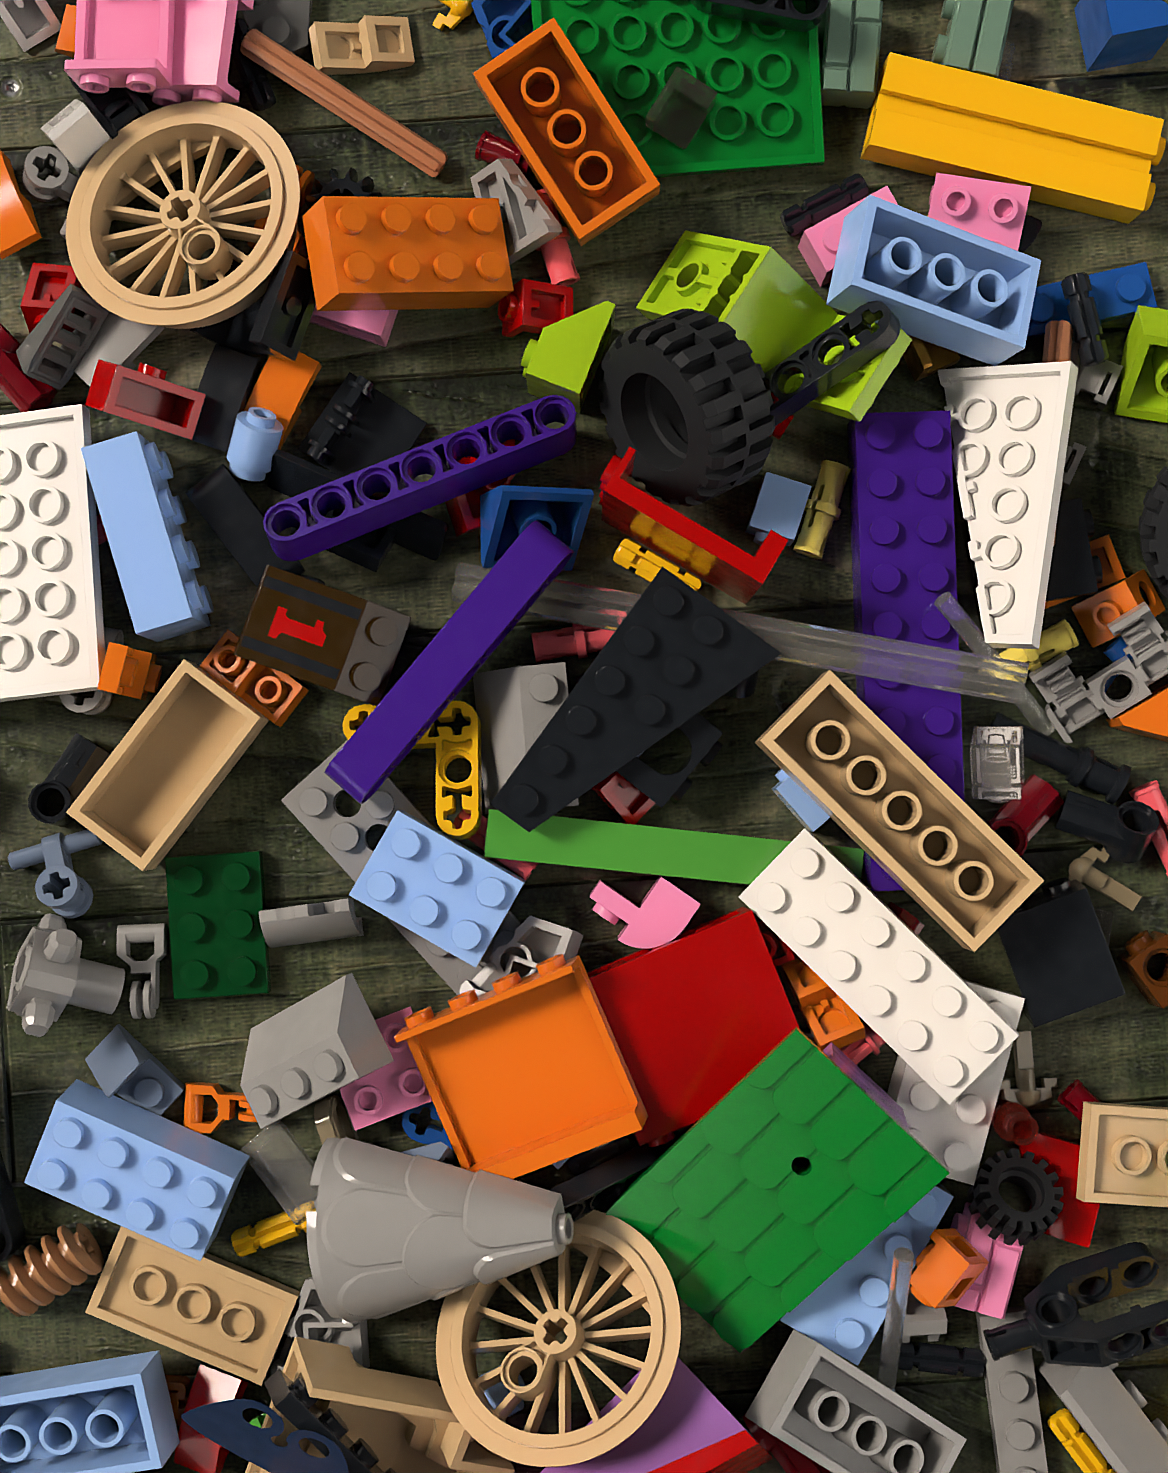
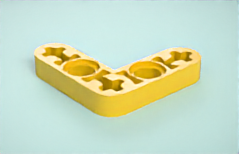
[342,701,482,840]

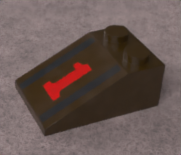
[234,565,411,706]

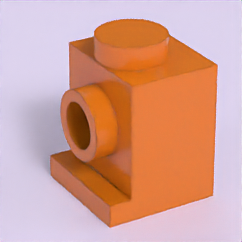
[907,1228,990,1309]

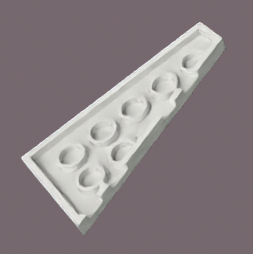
[938,361,1078,649]

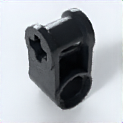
[68,58,150,140]

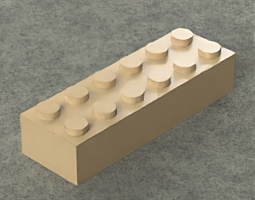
[755,670,1044,952]

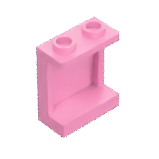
[64,0,175,93]
[147,0,254,107]

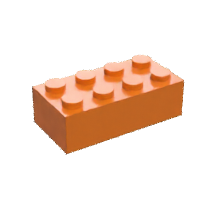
[473,17,660,246]
[302,196,514,311]

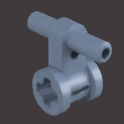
[8,829,103,919]

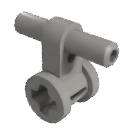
[22,146,79,240]

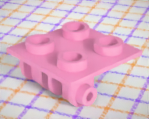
[928,172,1031,251]
[339,1006,432,1131]

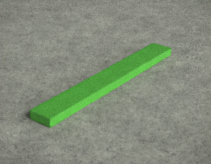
[483,809,864,885]

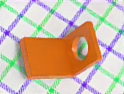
[1071,569,1165,648]

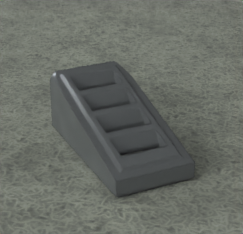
[16,283,110,390]

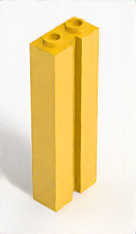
[860,52,1166,224]

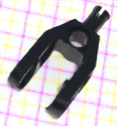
[983,1242,1168,1368]

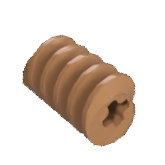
[0,1222,104,1317]

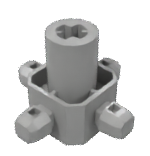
[7,913,125,1037]

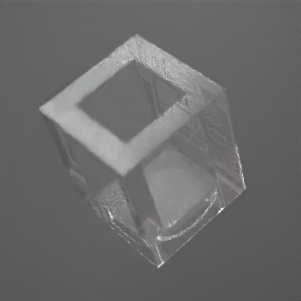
[970,726,1025,803]

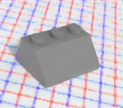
[473,662,579,814]
[240,973,394,1129]
[1037,1361,1168,1473]

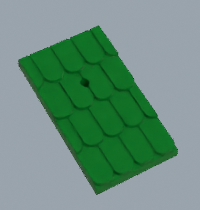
[603,1027,949,1353]

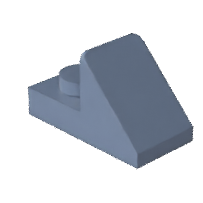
[85,1024,185,1116]

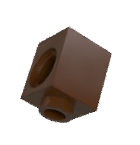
[1116,930,1168,1009]

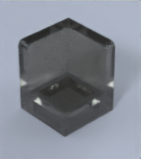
[645,66,717,150]

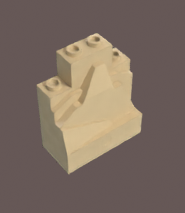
[245,1337,515,1473]

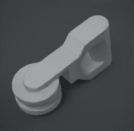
[116,923,168,1019]

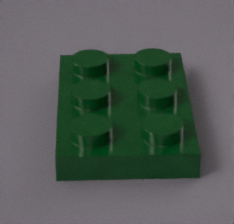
[165,851,271,999]

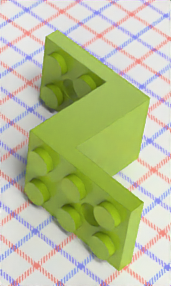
[636,230,912,422]

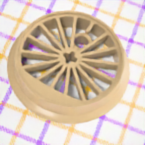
[66,101,300,329]
[436,1210,681,1467]

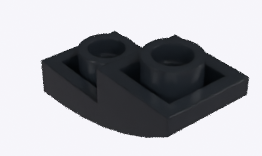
[186,344,262,452]

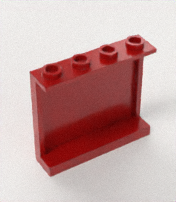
[598,446,788,605]
[587,907,800,1147]

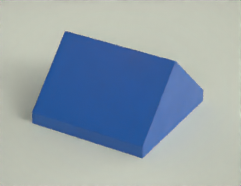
[1074,0,1168,72]
[480,485,594,571]

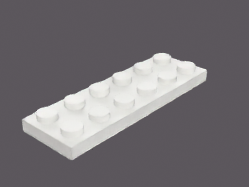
[739,828,1019,1105]

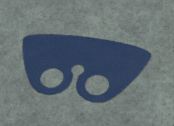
[181,1399,349,1473]

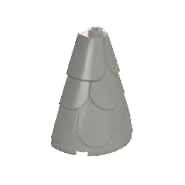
[306,1137,573,1323]

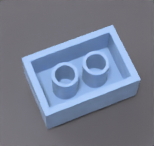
[349,810,526,968]

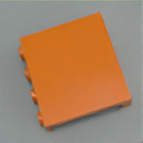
[394,954,648,1179]

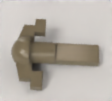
[1068,847,1142,912]
[1000,1031,1058,1108]

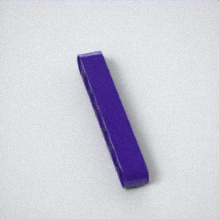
[263,395,577,562]
[324,520,574,804]

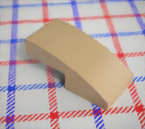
[308,15,415,75]

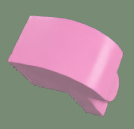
[589,875,701,949]

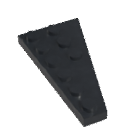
[490,566,782,832]

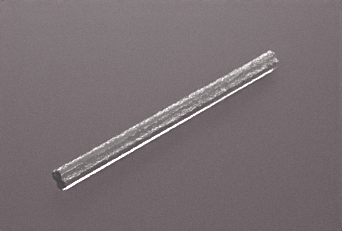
[452,562,1029,704]

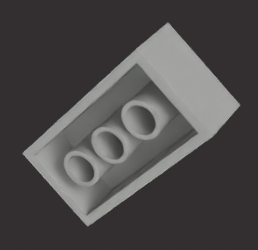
[745,1329,967,1473]

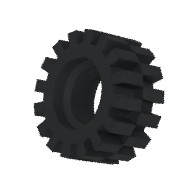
[967,1148,1064,1246]

